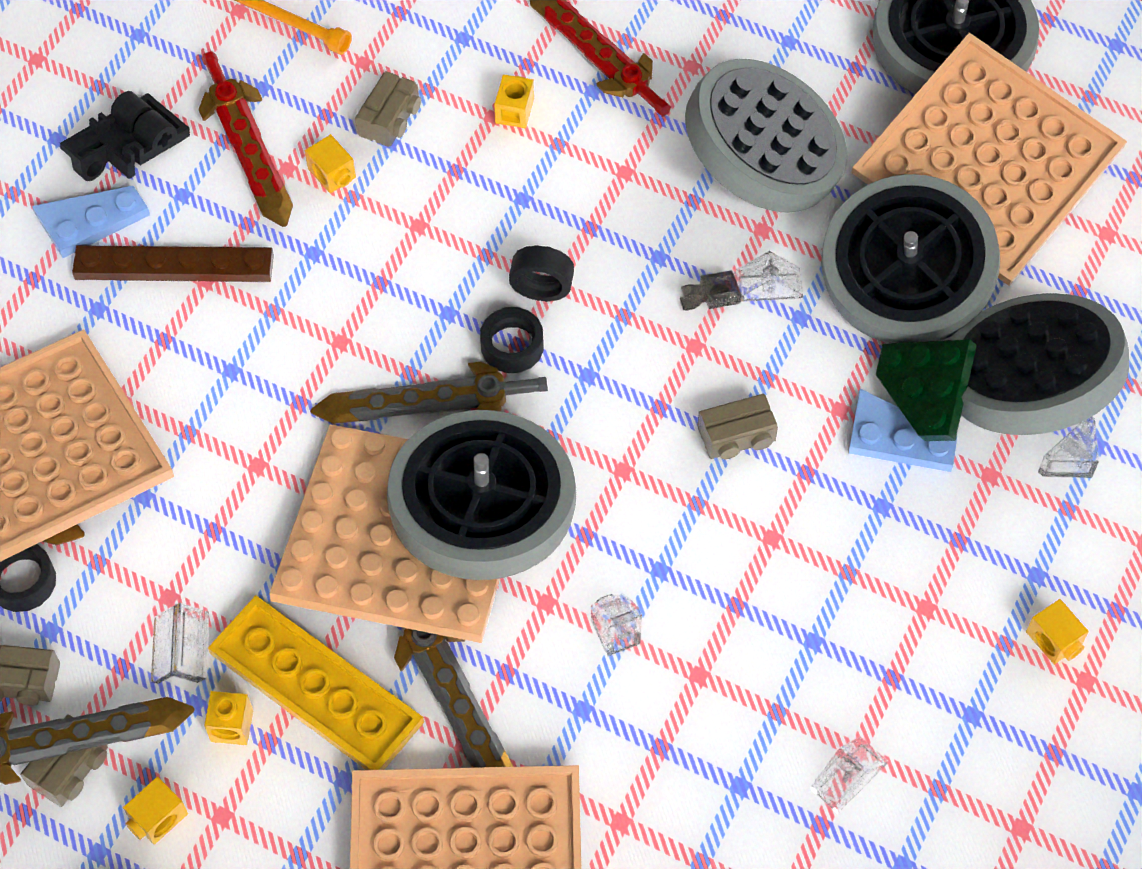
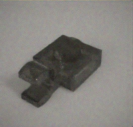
[679,270,742,311]

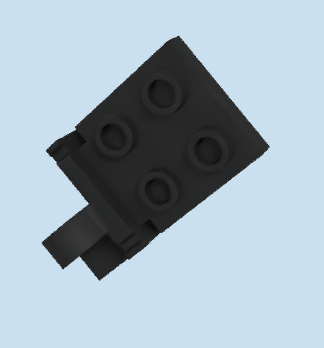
[60,91,190,181]

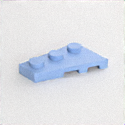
[32,186,150,258]
[849,389,958,472]

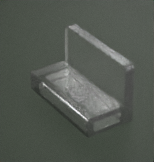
[151,602,209,684]

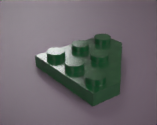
[875,339,977,441]

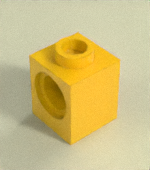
[494,74,534,129]
[304,134,356,194]
[1026,599,1089,665]
[204,691,254,745]
[123,776,188,845]

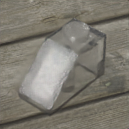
[591,593,642,657]

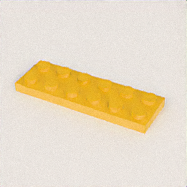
[208,595,424,770]

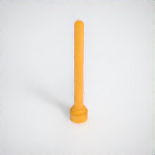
[234,0,352,55]

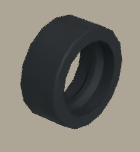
[509,245,574,302]
[480,307,544,373]
[0,544,56,612]

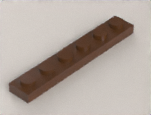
[72,245,274,282]

